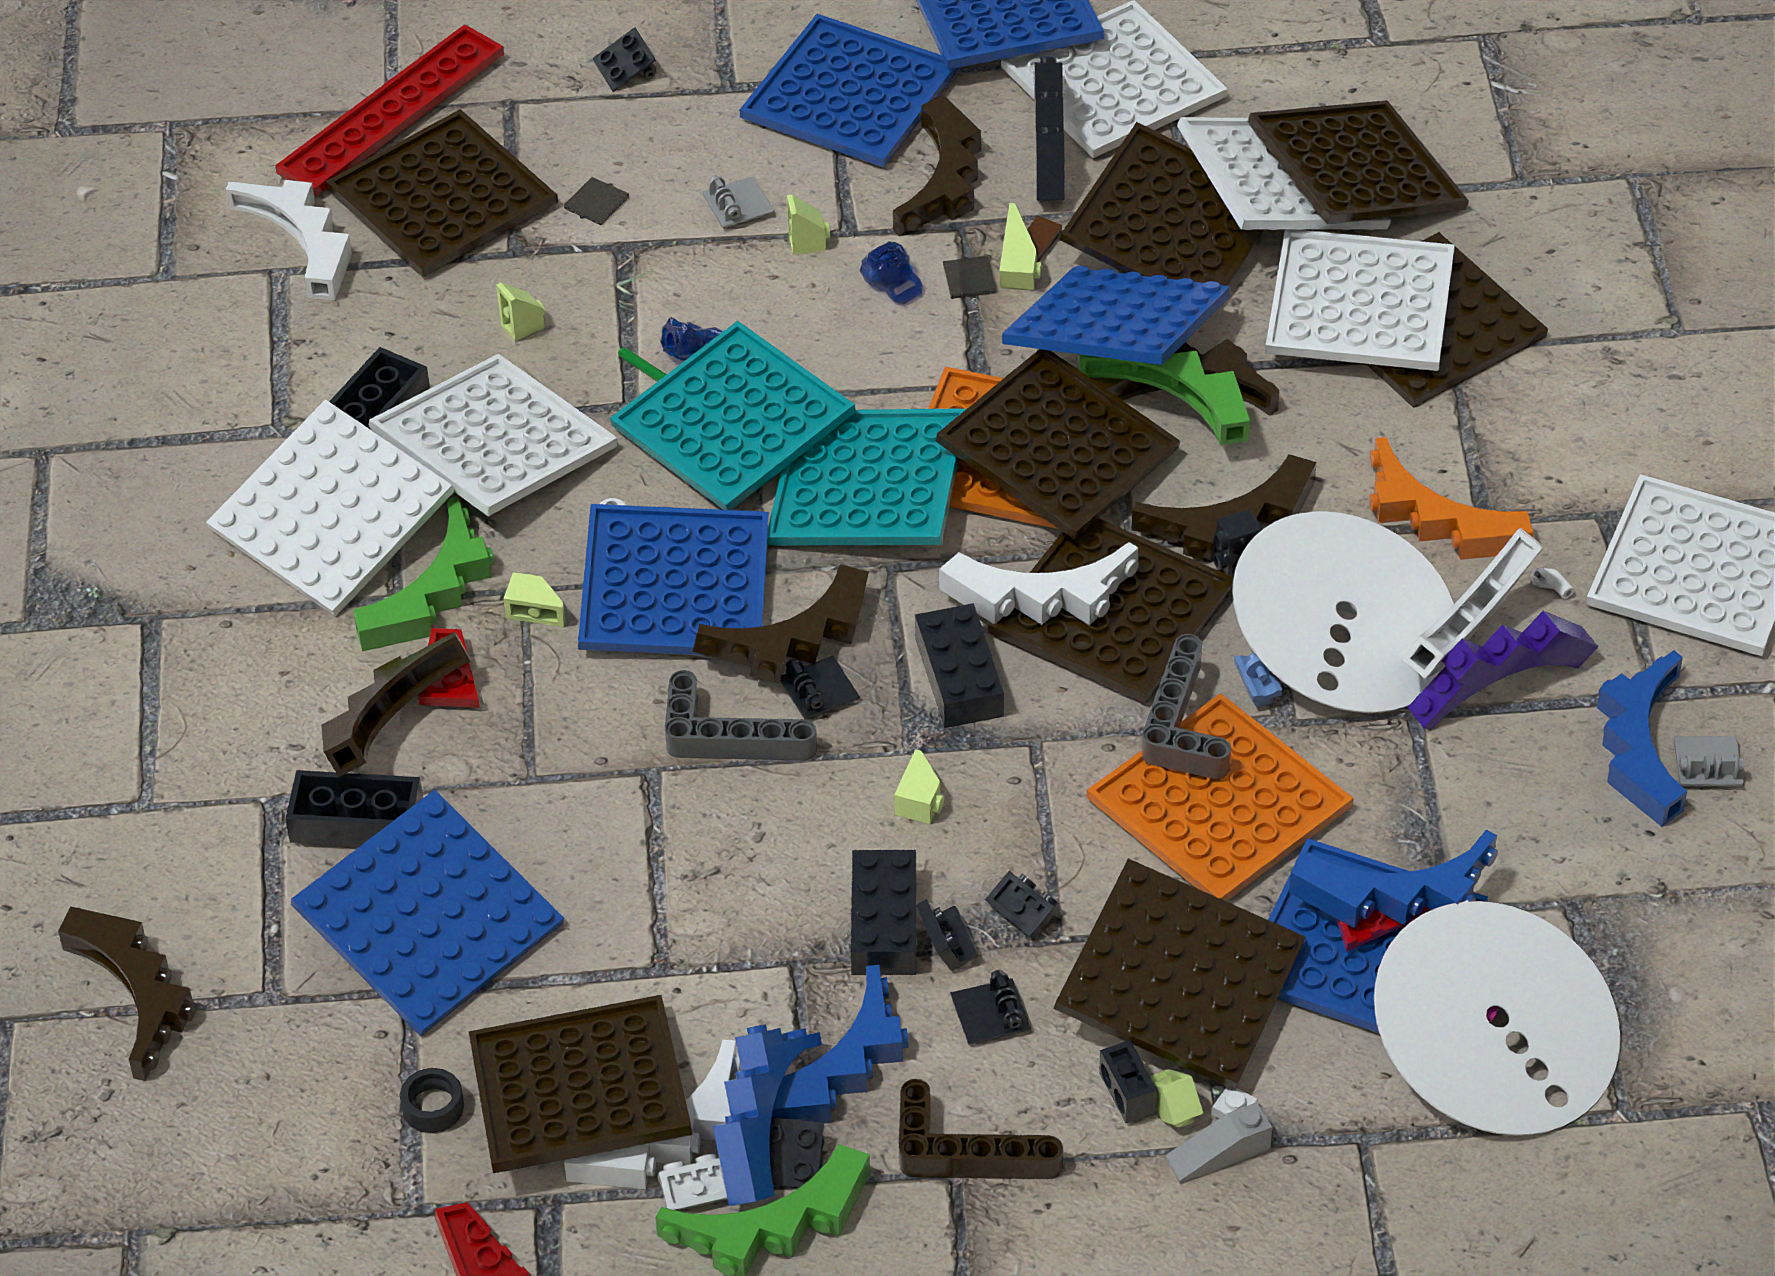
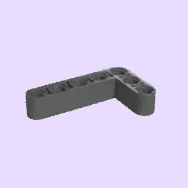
[1142,634,1231,779]
[665,670,817,761]

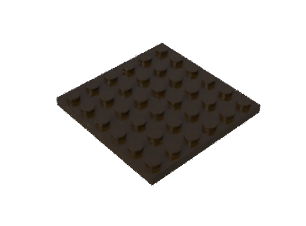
[1247,100,1469,224]
[326,109,558,277]
[1059,122,1264,286]
[1366,232,1548,408]
[935,349,1180,539]
[988,518,1234,704]
[1054,858,1306,1090]
[468,995,693,1174]

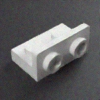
[657,1154,727,1211]

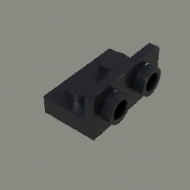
[985,871,1063,940]
[916,899,979,971]

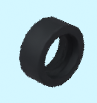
[399,1068,464,1133]

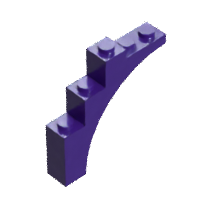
[1408,610,1599,730]

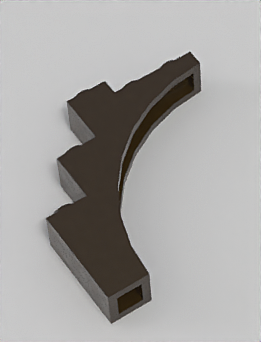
[893,95,981,237]
[1091,339,1280,416]
[1131,454,1317,563]
[692,564,869,684]
[321,632,470,777]
[58,906,196,1081]

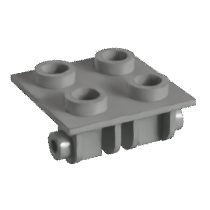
[702,175,774,228]
[1674,736,1744,786]

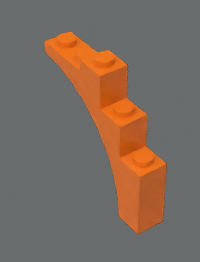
[1369,437,1534,560]

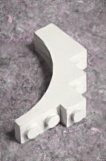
[226,180,352,301]
[1401,528,1544,679]
[939,542,1139,625]
[564,1040,741,1189]

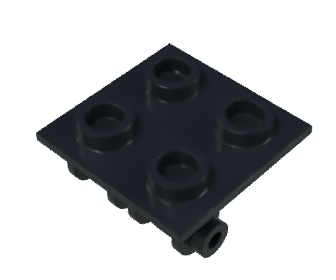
[592,27,657,92]
[780,656,860,720]
[950,970,1031,1045]
[769,1117,825,1188]

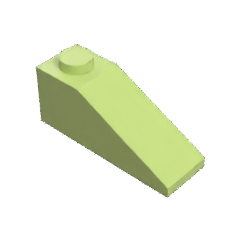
[999,203,1042,290]

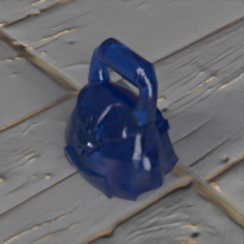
[860,241,923,304]
[660,317,723,361]

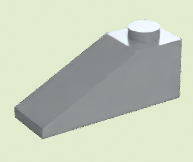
[1165,1102,1272,1184]

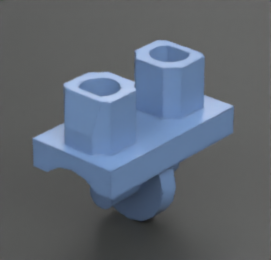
[1234,653,1282,707]

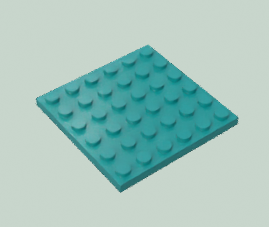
[610,320,856,510]
[767,408,966,545]

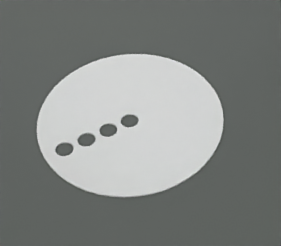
[1233,511,1454,713]
[1374,901,1620,1136]

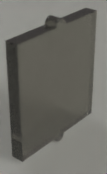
[564,177,629,225]
[943,256,997,299]

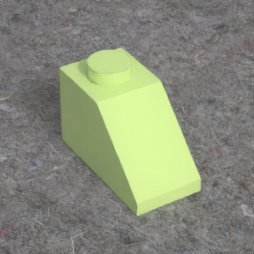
[787,195,830,255]
[496,283,545,342]
[503,572,566,627]
[894,749,944,824]
[1150,1069,1203,1127]

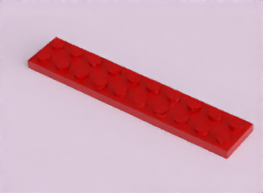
[275,24,504,197]

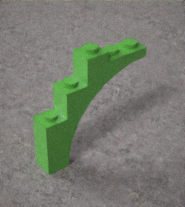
[1077,350,1250,445]
[353,497,495,651]
[655,1144,870,1276]

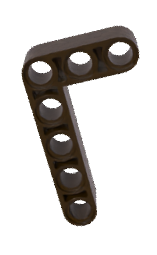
[899,1079,1063,1179]

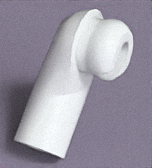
[1530,567,1575,599]

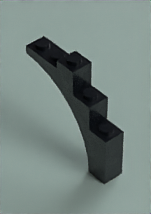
[1033,57,1065,200]

